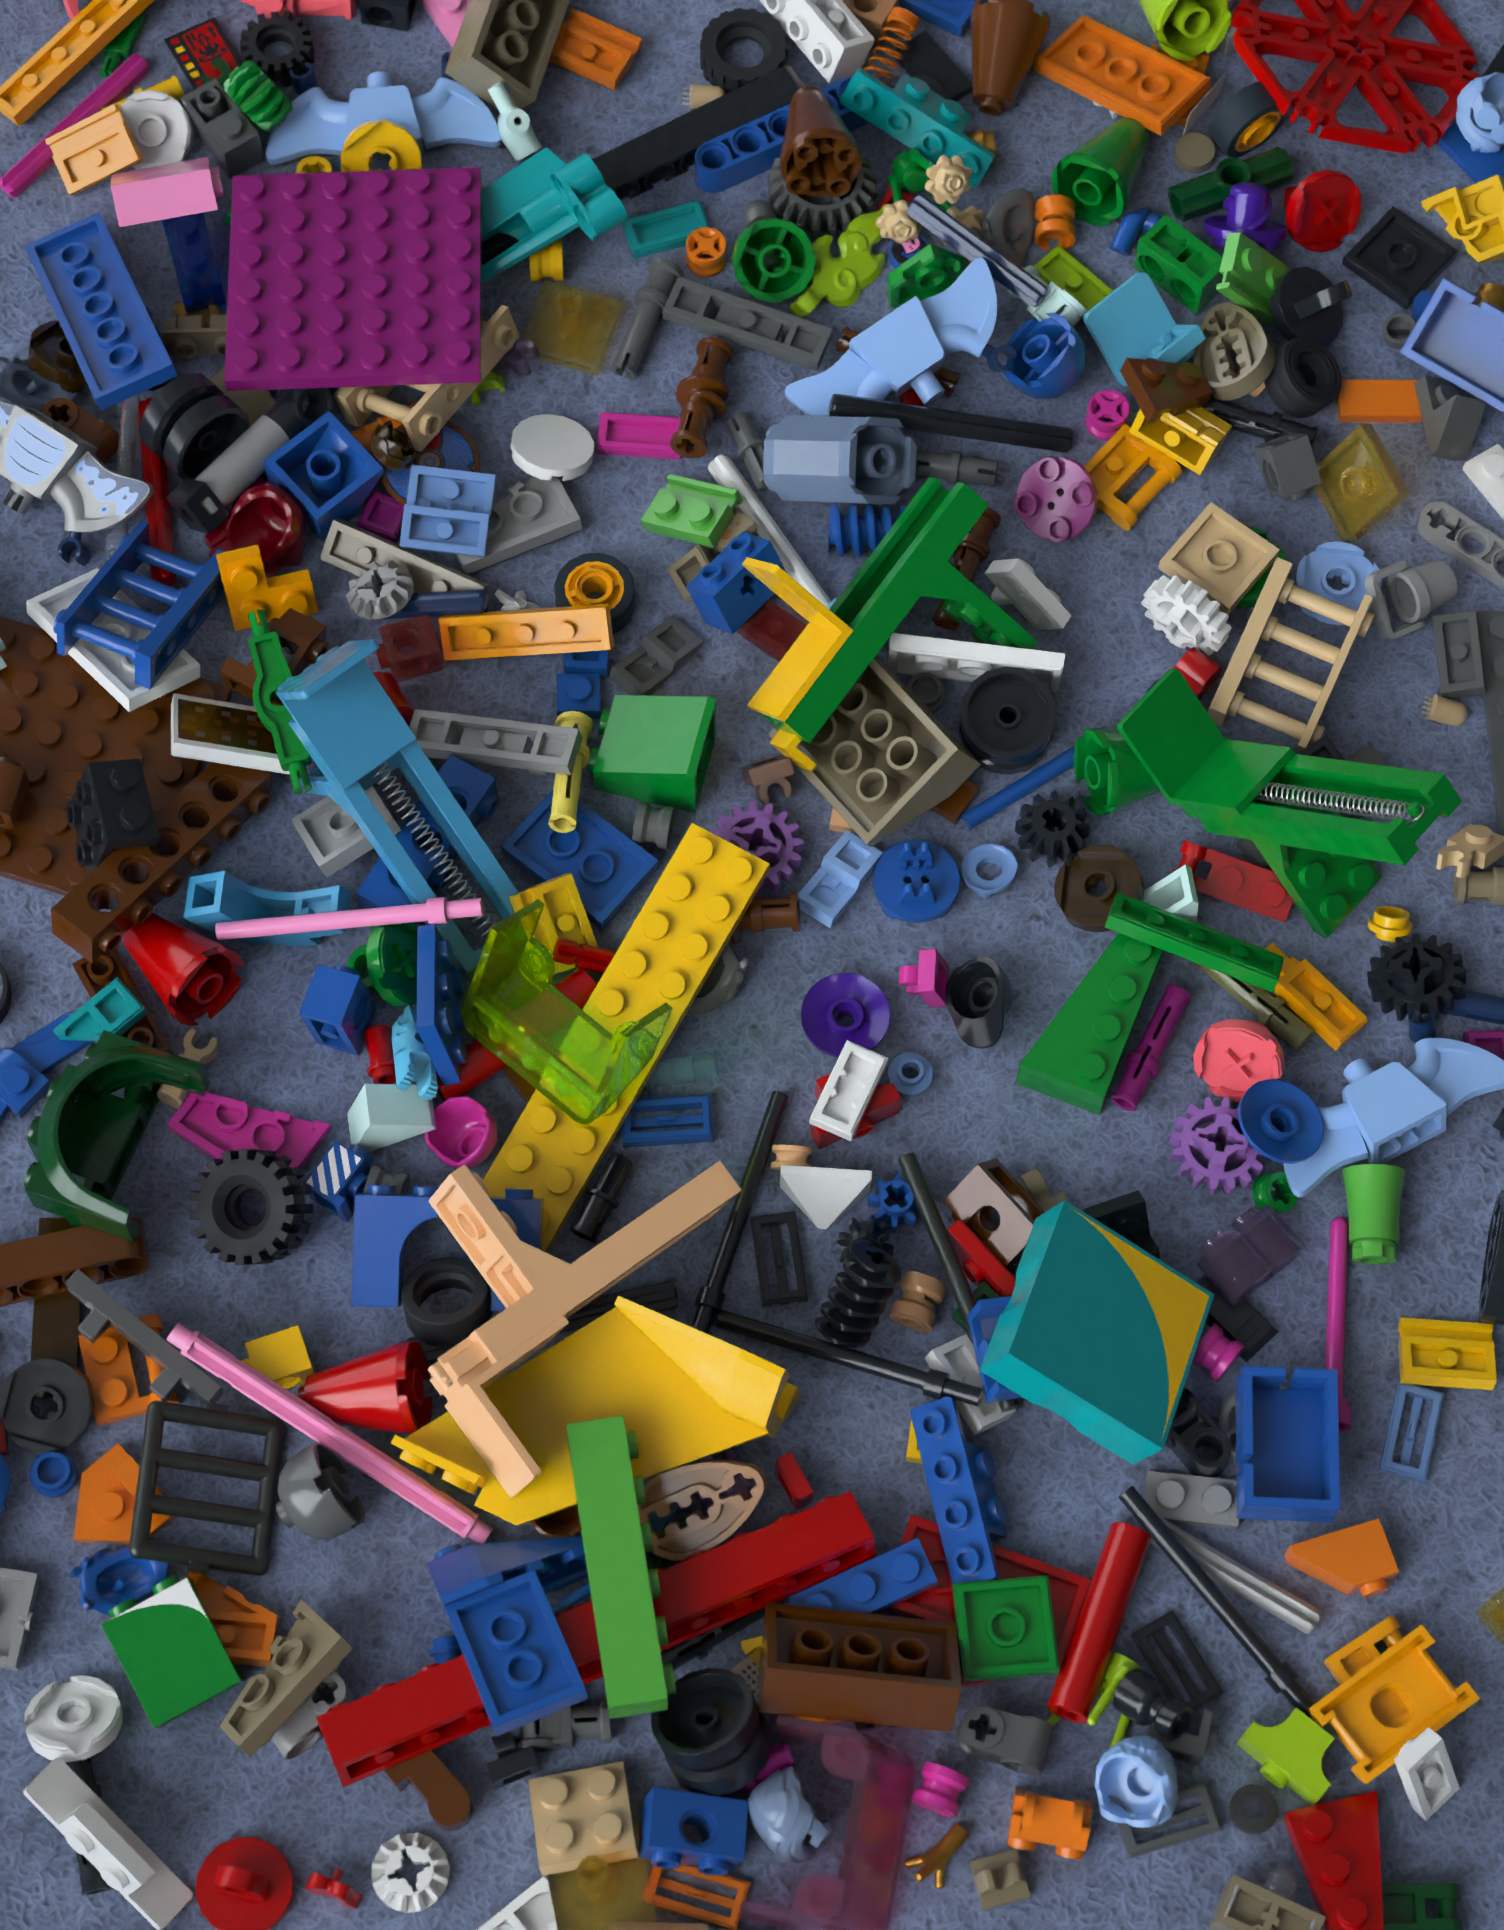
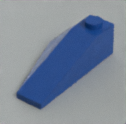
[427,1536,586,1622]

